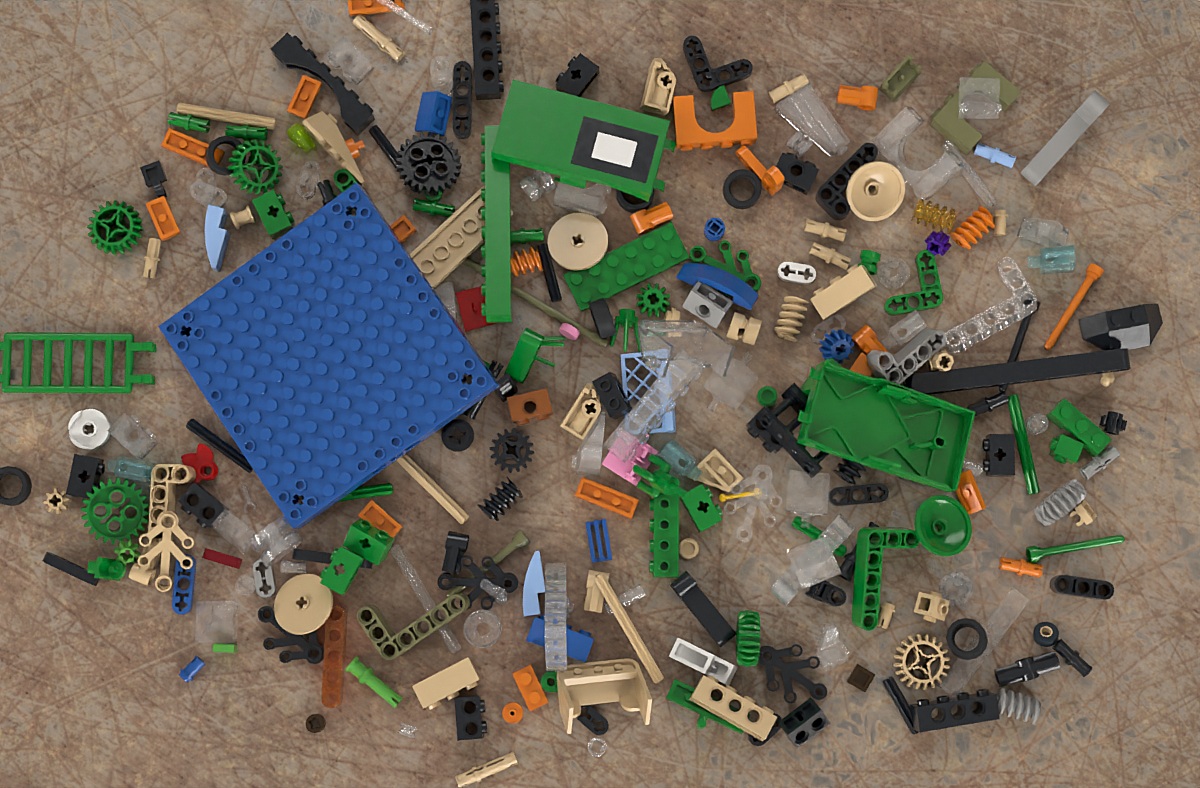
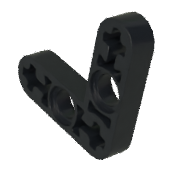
[683,36,753,92]

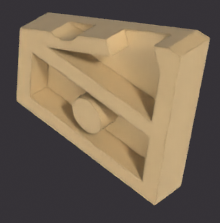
[687,448,744,492]

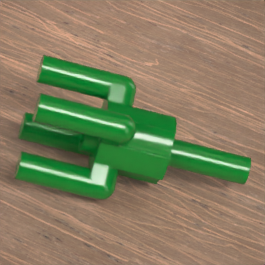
[633,454,690,500]

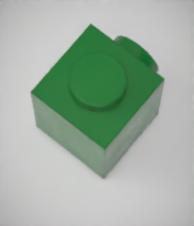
[1049,434,1084,464]

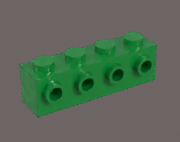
[649,494,679,578]

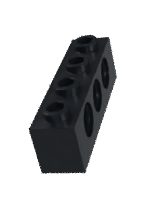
[910,689,1000,733]

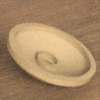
[846,161,905,221]

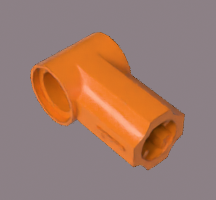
[837,85,878,111]
[630,202,673,235]
[851,325,888,363]

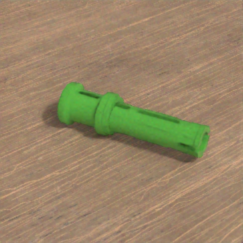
[345,656,403,708]

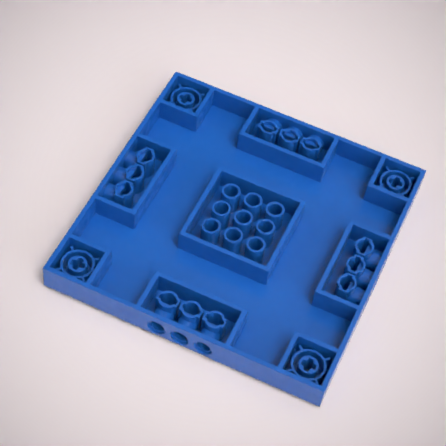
[158,182,500,529]

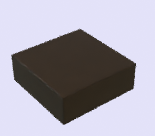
[846,664,875,692]

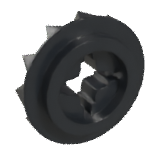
[441,419,474,452]

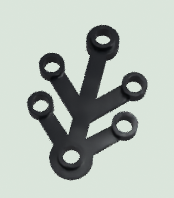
[437,555,518,610]
[258,606,325,664]
[758,644,827,704]

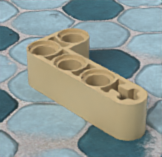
[148,464,196,545]

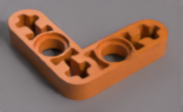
[735,145,785,196]

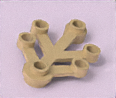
[137,510,194,592]

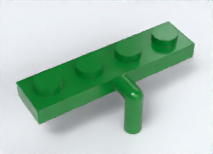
[666,679,751,734]

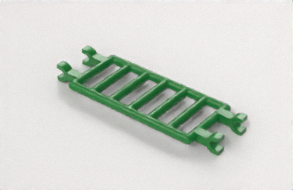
[0,332,156,394]

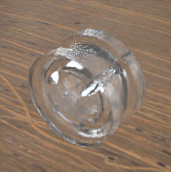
[398,722,419,739]
[588,737,606,757]

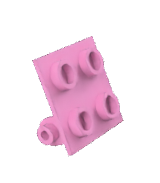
[602,429,658,486]

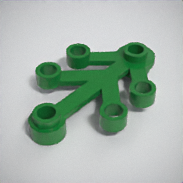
[689,241,761,297]

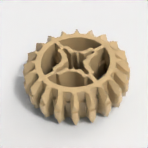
[893,634,950,690]

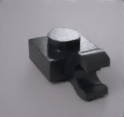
[140,160,167,197]

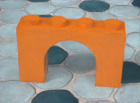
[672,91,757,151]

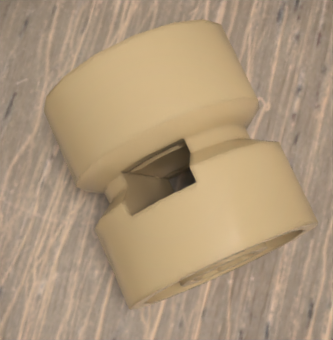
[726,312,762,346]

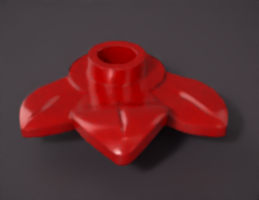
[181,443,218,484]

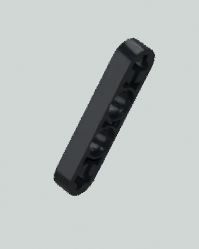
[453,61,472,140]
[292,549,373,569]

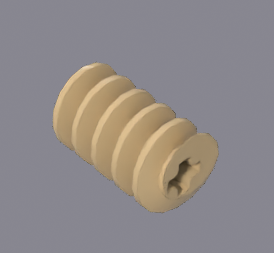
[774,296,809,342]

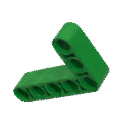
[851,527,920,631]

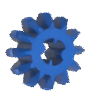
[819,329,855,364]

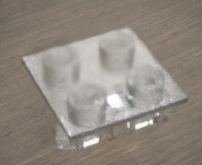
[958,77,1002,119]

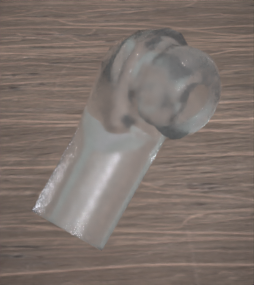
[480,579,508,603]

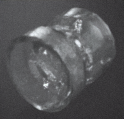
[785,130,814,158]
[1024,413,1048,435]

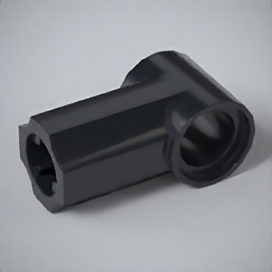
[442,531,469,574]

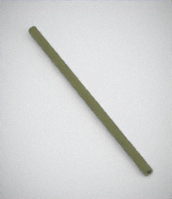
[462,257,609,348]

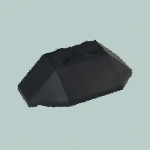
[1078,304,1163,351]

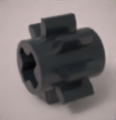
[1099,411,1127,435]

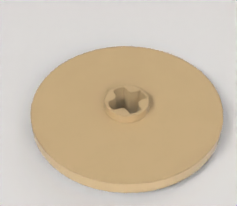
[548,213,608,270]
[274,574,333,635]

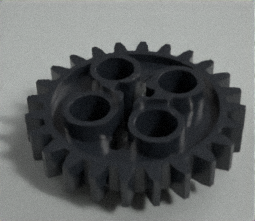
[396,132,462,196]

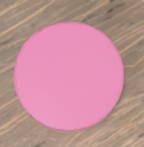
[559,323,580,340]

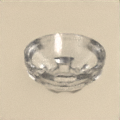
[464,610,502,648]

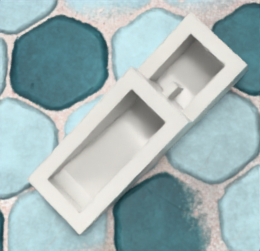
[669,638,738,686]

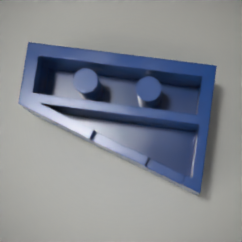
[526,615,594,662]

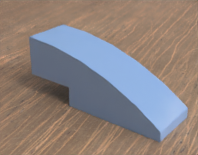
[205,205,230,272]
[523,551,546,617]

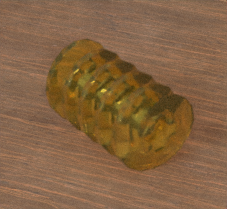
[911,198,956,235]

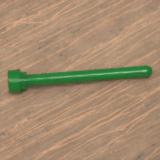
[1026,535,1125,563]

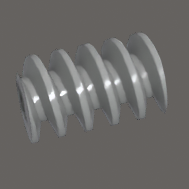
[997,688,1041,724]

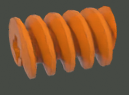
[950,206,995,250]
[511,247,542,277]

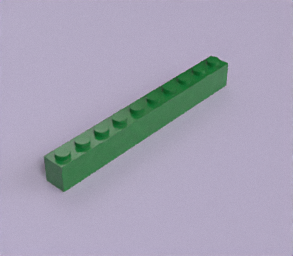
[481,125,512,323]

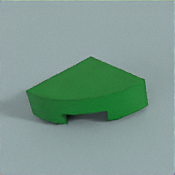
[711,85,731,111]

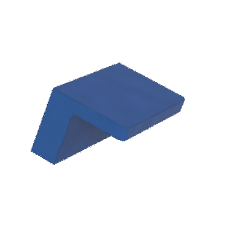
[415,91,452,136]

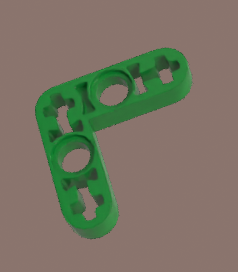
[884,250,943,316]

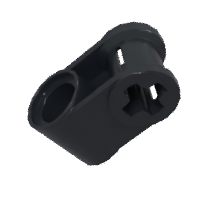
[805,575,847,607]

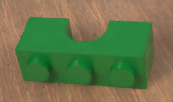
[1046,398,1112,457]

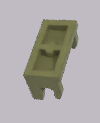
[879,54,921,102]

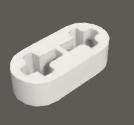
[777,262,816,285]

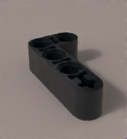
[815,143,878,221]
[669,571,737,648]

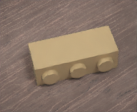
[810,264,877,320]
[412,657,480,710]

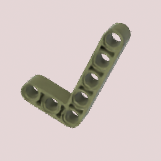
[357,593,470,660]

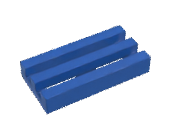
[585,519,612,563]

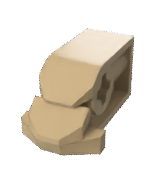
[640,58,676,116]
[560,383,601,440]

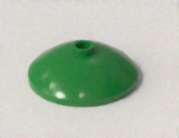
[914,495,972,557]

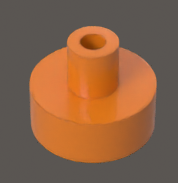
[345,138,365,159]
[502,702,524,724]

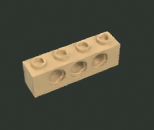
[689,675,777,741]

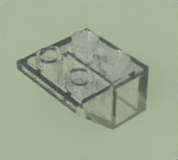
[786,534,842,589]

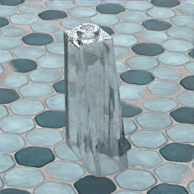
[774,83,851,157]

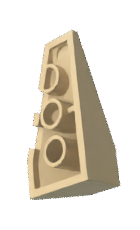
[302,111,367,188]

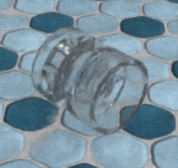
[519,170,556,203]

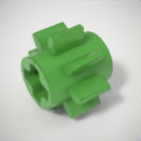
[114,539,141,565]

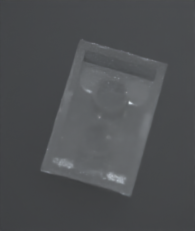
[571,411,606,477]

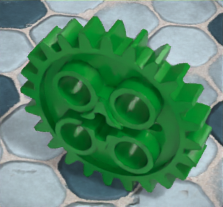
[81,477,150,545]

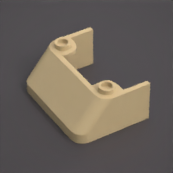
[557,658,652,734]

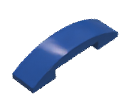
[677,263,759,310]

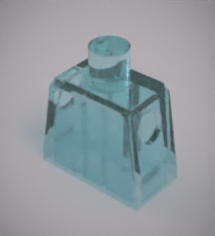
[1027,245,1076,274]
[656,439,703,481]
[107,456,158,484]

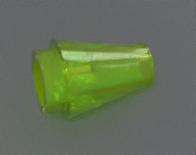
[286,122,315,153]

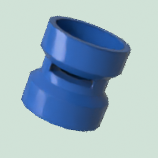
[704,218,725,241]

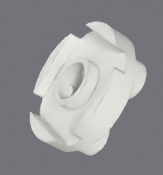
[68,409,112,450]

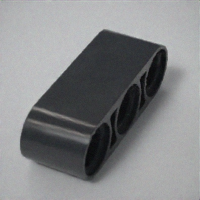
[1050,575,1114,600]

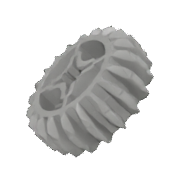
[1034,479,1087,526]

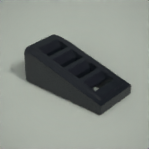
[494,374,518,402]

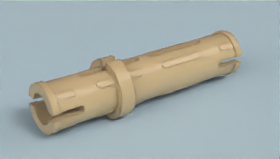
[353,14,405,62]
[455,752,518,788]

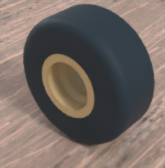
[1033,622,1059,647]

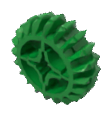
[228,139,283,195]
[87,200,143,255]
[736,610,761,667]

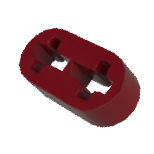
[202,548,243,569]

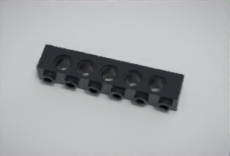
[470,0,504,100]

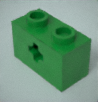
[252,189,295,240]
[680,484,723,533]
[343,519,395,566]
[320,546,365,595]

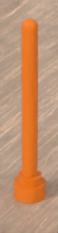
[1044,263,1104,350]

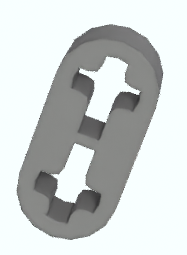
[253,559,276,598]

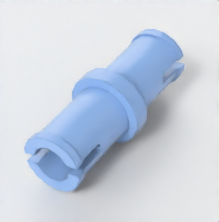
[974,142,1017,169]

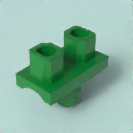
[87,557,126,581]

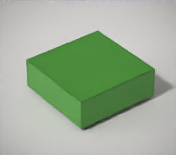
[212,643,238,653]

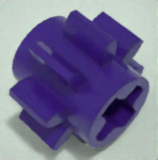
[925,231,952,256]

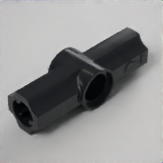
[994,651,1060,687]

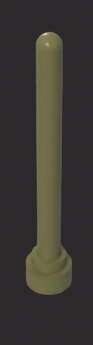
[447,530,530,598]

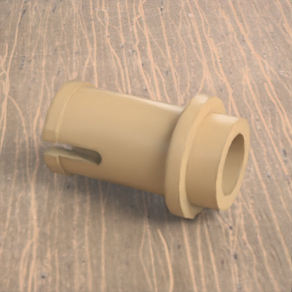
[992,210,1008,236]
[877,602,896,629]

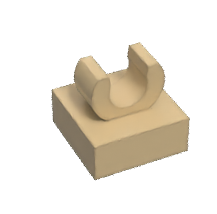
[1070,500,1097,526]

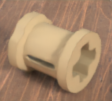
[230,206,256,230]

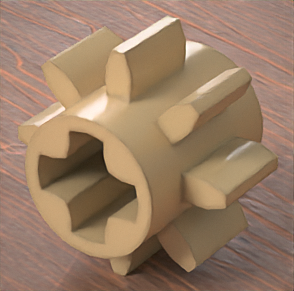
[43,488,72,515]

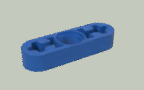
[172,554,197,614]

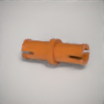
[999,556,1043,578]

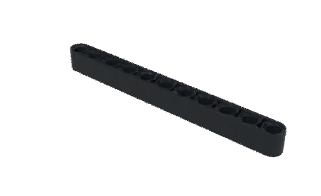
[905,348,1131,395]

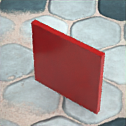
[455,286,501,332]

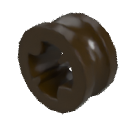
[305,714,326,733]

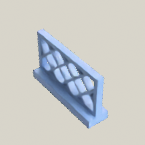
[620,349,676,435]

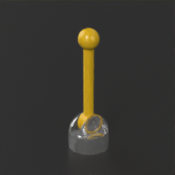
[719,483,769,502]

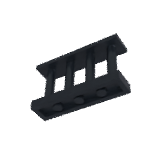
[756,383,829,478]

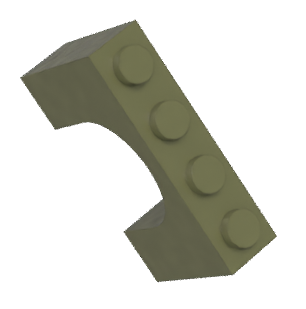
[930,61,1022,155]

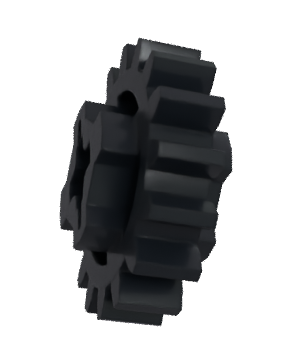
[490,428,534,473]

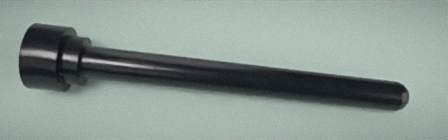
[999,298,1041,392]

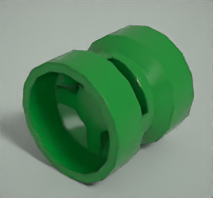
[858,250,881,275]

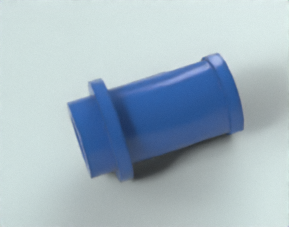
[179,656,206,683]

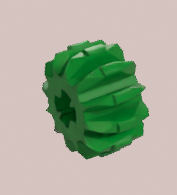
[636,283,670,318]

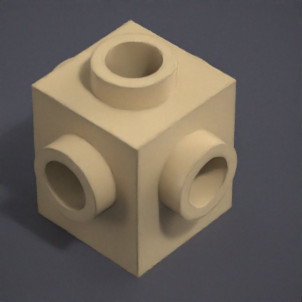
[914,591,950,623]

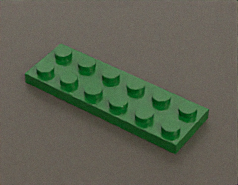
[563,222,690,312]

